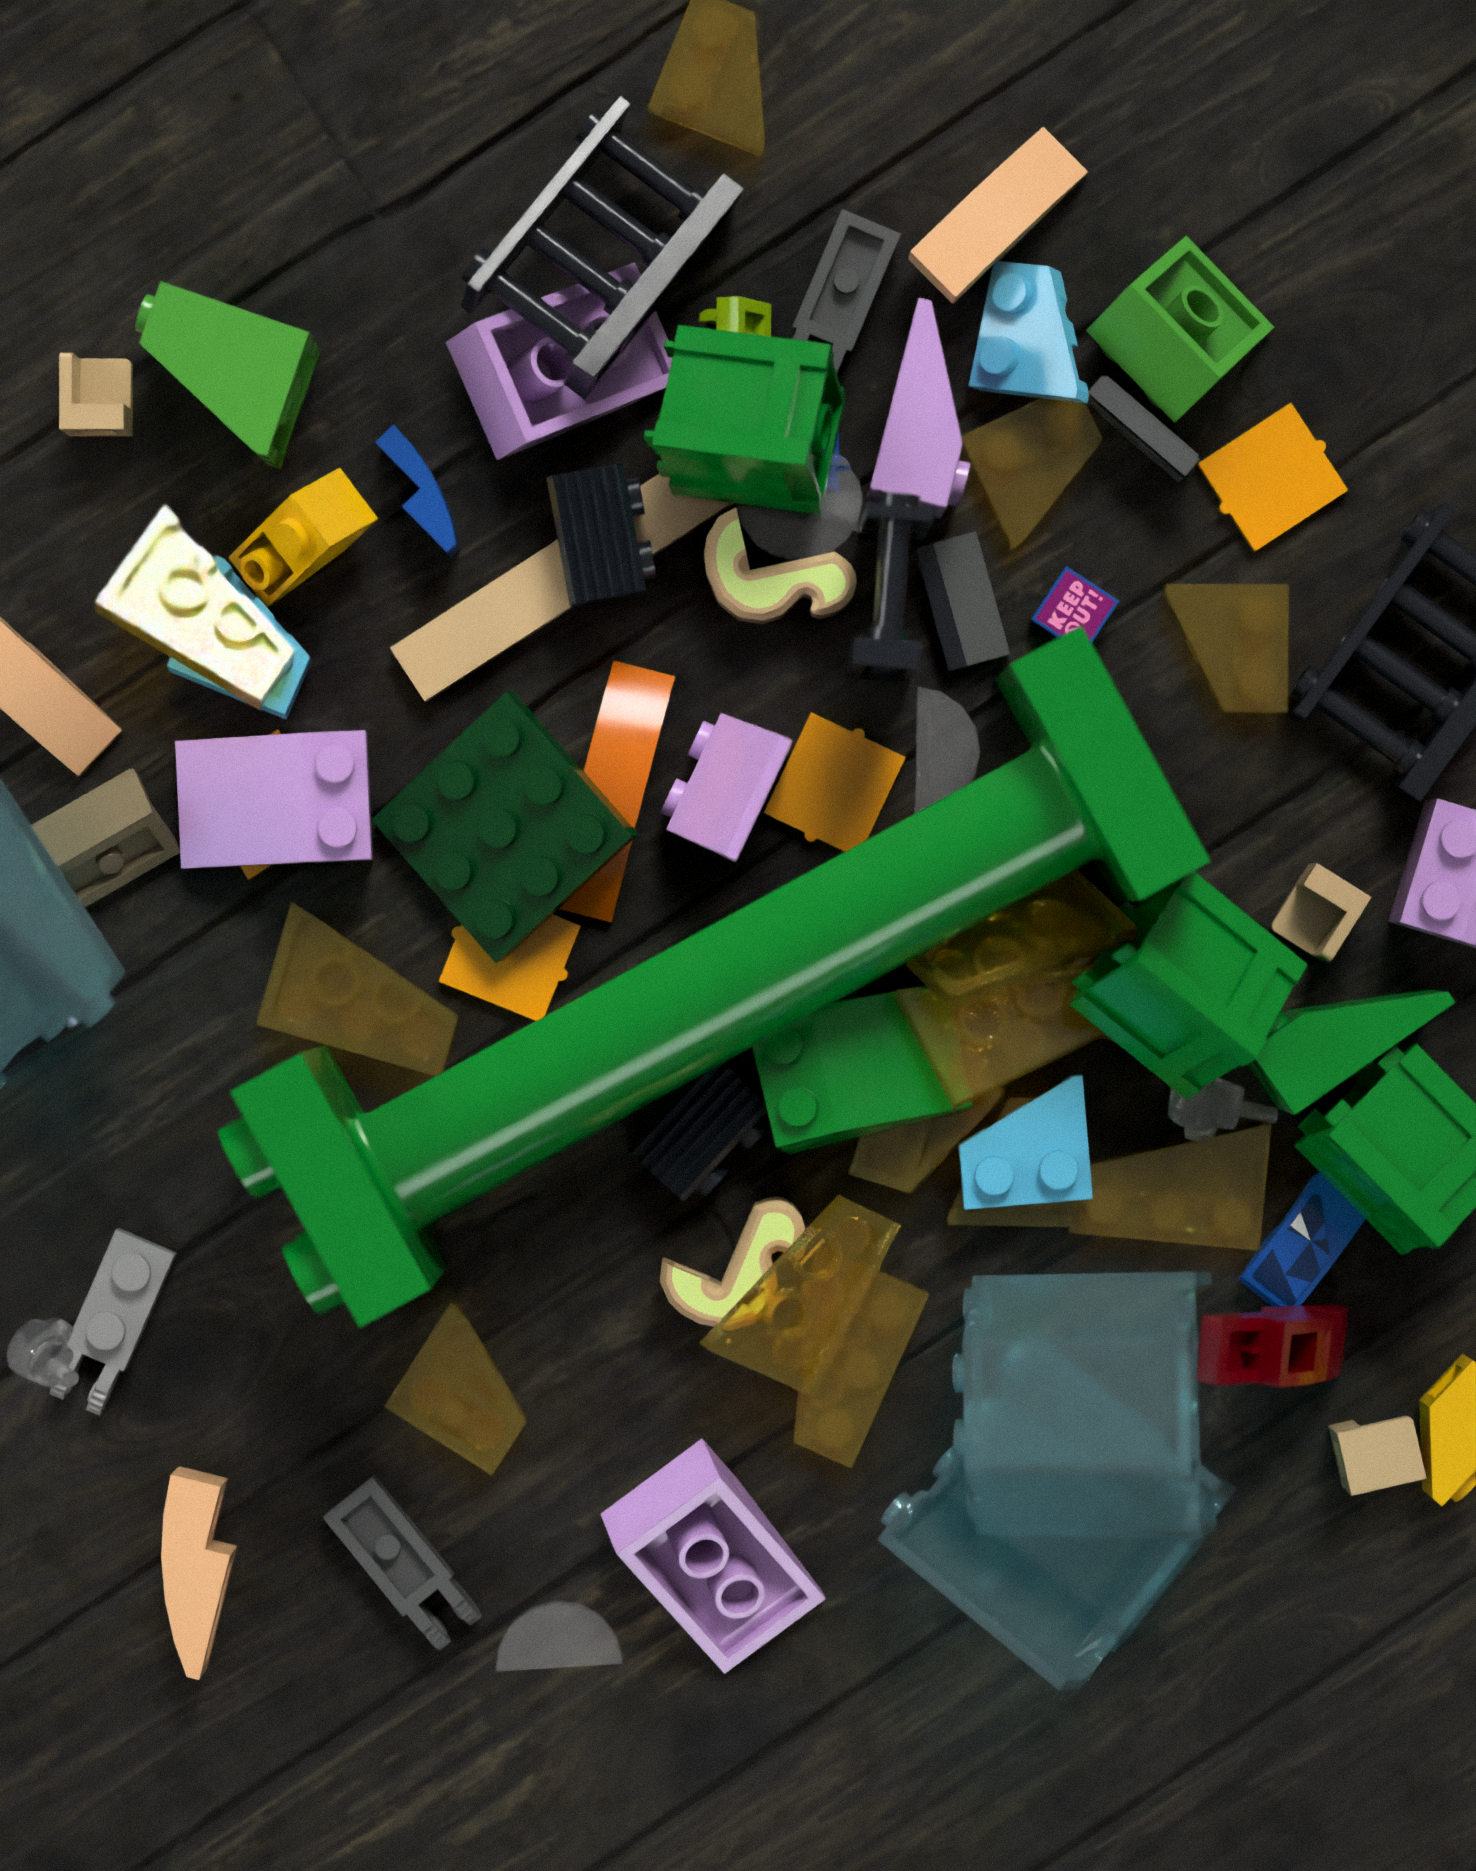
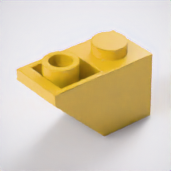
[228,467,378,608]
[1419,1354,1476,1506]

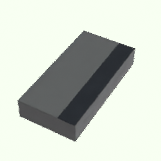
[1087,375,1200,483]
[914,531,1010,672]

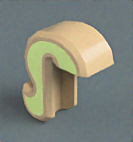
[704,508,857,624]
[660,1197,805,1330]

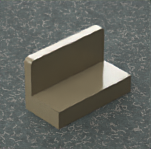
[24,769,180,915]

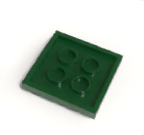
[371,691,639,963]

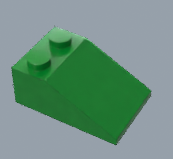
[752,983,974,1155]
[1247,989,1456,1115]

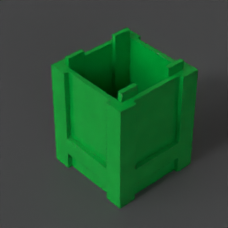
[644,325,846,515]
[1069,871,1308,1100]
[1294,1044,1476,1255]

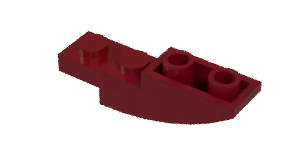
[1196,1304,1349,1387]

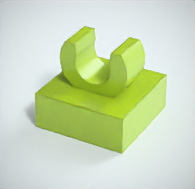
[699,296,771,336]

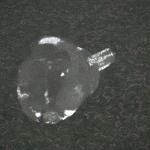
[1168,1078,1278,1142]
[7,1317,79,1388]

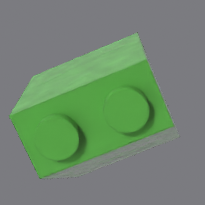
[135,281,322,469]

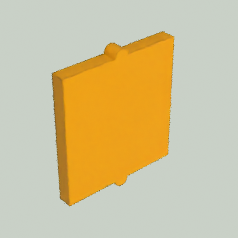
[1197,403,1348,552]
[764,712,906,852]
[438,915,581,1021]

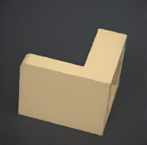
[59,353,133,436]
[1270,863,1371,963]
[1328,1416,1427,1496]

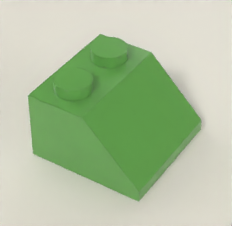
[1086,236,1274,423]

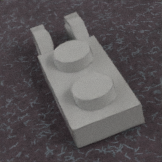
[50,1228,177,1416]

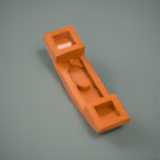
[559,661,675,923]

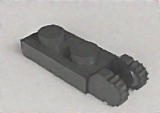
[792,209,901,374]
[323,1474,482,1650]

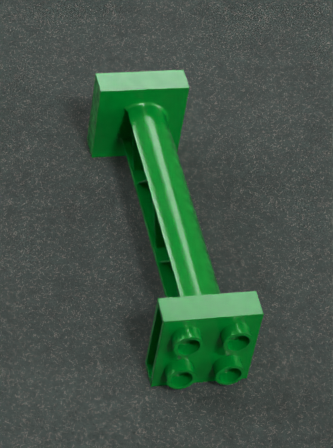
[218,625,1211,1328]

